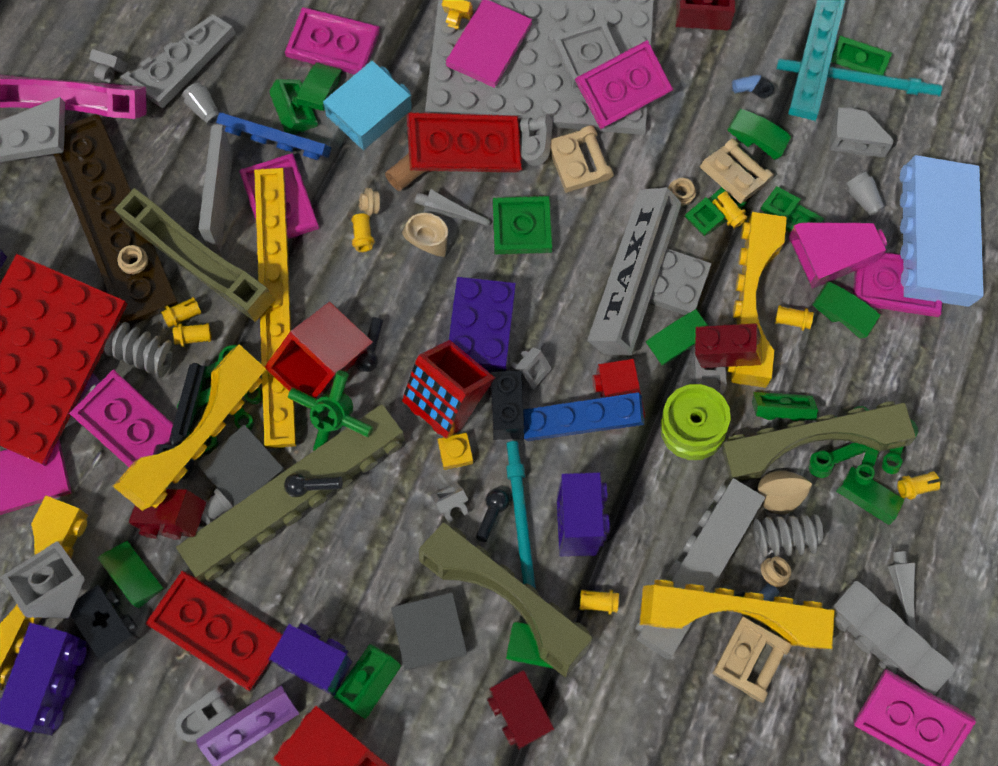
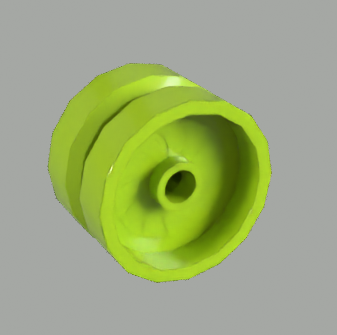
[661,384,731,460]

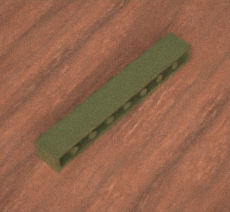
[176,404,405,583]

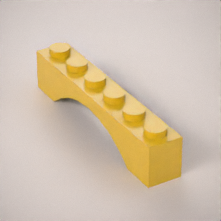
[727,212,787,388]
[113,345,266,511]
[0,495,88,690]
[639,580,834,649]

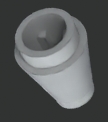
[182,83,219,126]
[846,172,885,216]

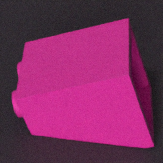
[789,223,887,289]

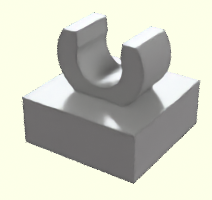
[89,49,128,83]
[511,347,552,390]
[430,483,468,522]

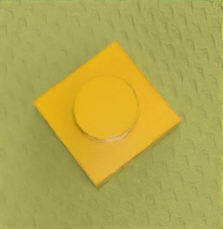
[437,433,473,470]

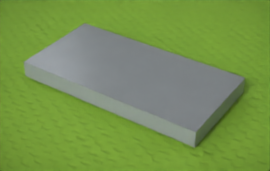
[198,124,233,254]

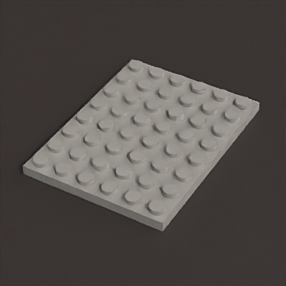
[425,0,653,135]

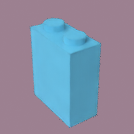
[323,61,412,151]

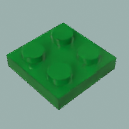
[492,196,552,255]

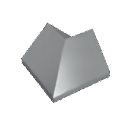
[0,541,85,618]

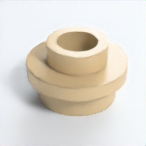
[668,178,696,206]
[359,188,380,217]
[118,245,148,274]
[761,557,791,588]

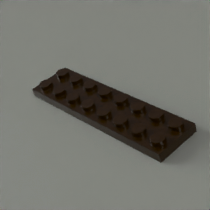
[53,114,178,326]

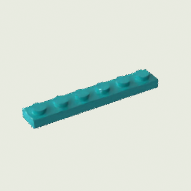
[788,0,845,121]

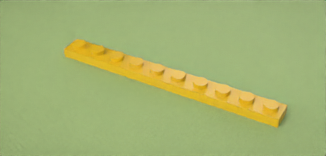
[254,168,296,449]

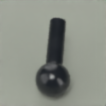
[355,317,384,372]
[284,473,343,498]
[476,488,510,542]

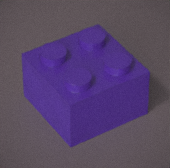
[269,623,353,696]

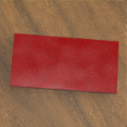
[407,113,522,173]
[145,570,283,692]

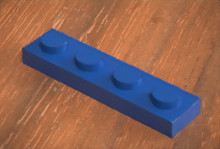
[216,112,332,161]
[523,392,644,441]

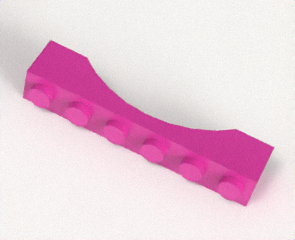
[0,75,146,119]

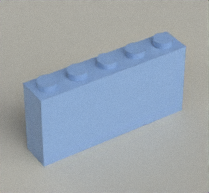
[900,155,984,307]

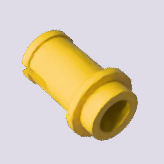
[712,191,747,229]
[351,213,375,252]
[161,297,202,328]
[775,305,814,331]
[173,323,211,347]
[897,471,940,500]
[580,589,619,615]

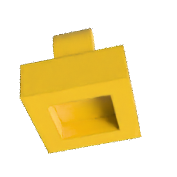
[441,0,474,29]

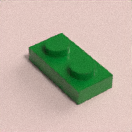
[752,392,818,421]

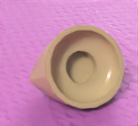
[402,213,448,257]
[758,470,812,515]

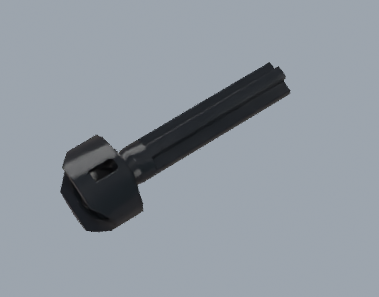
[153,363,207,480]

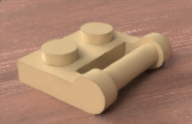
[550,125,614,193]
[700,138,774,204]
[712,617,792,703]

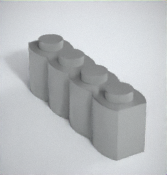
[829,580,956,695]

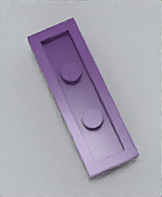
[196,685,299,766]

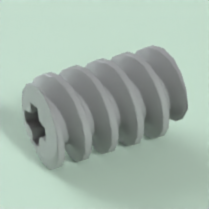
[104,323,173,378]
[753,514,823,558]

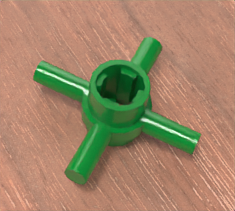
[288,370,373,451]

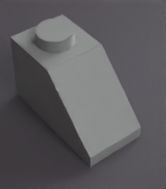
[829,107,893,158]

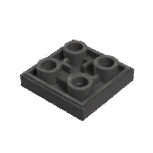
[197,425,285,506]
[391,592,467,671]

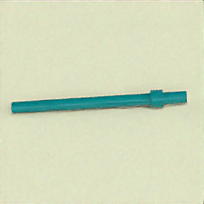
[776,58,942,96]
[506,441,536,589]

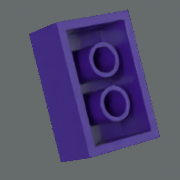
[449,277,516,374]
[556,473,609,557]
[0,623,86,736]

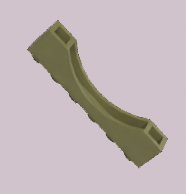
[114,188,274,323]
[722,401,916,482]
[419,522,593,678]

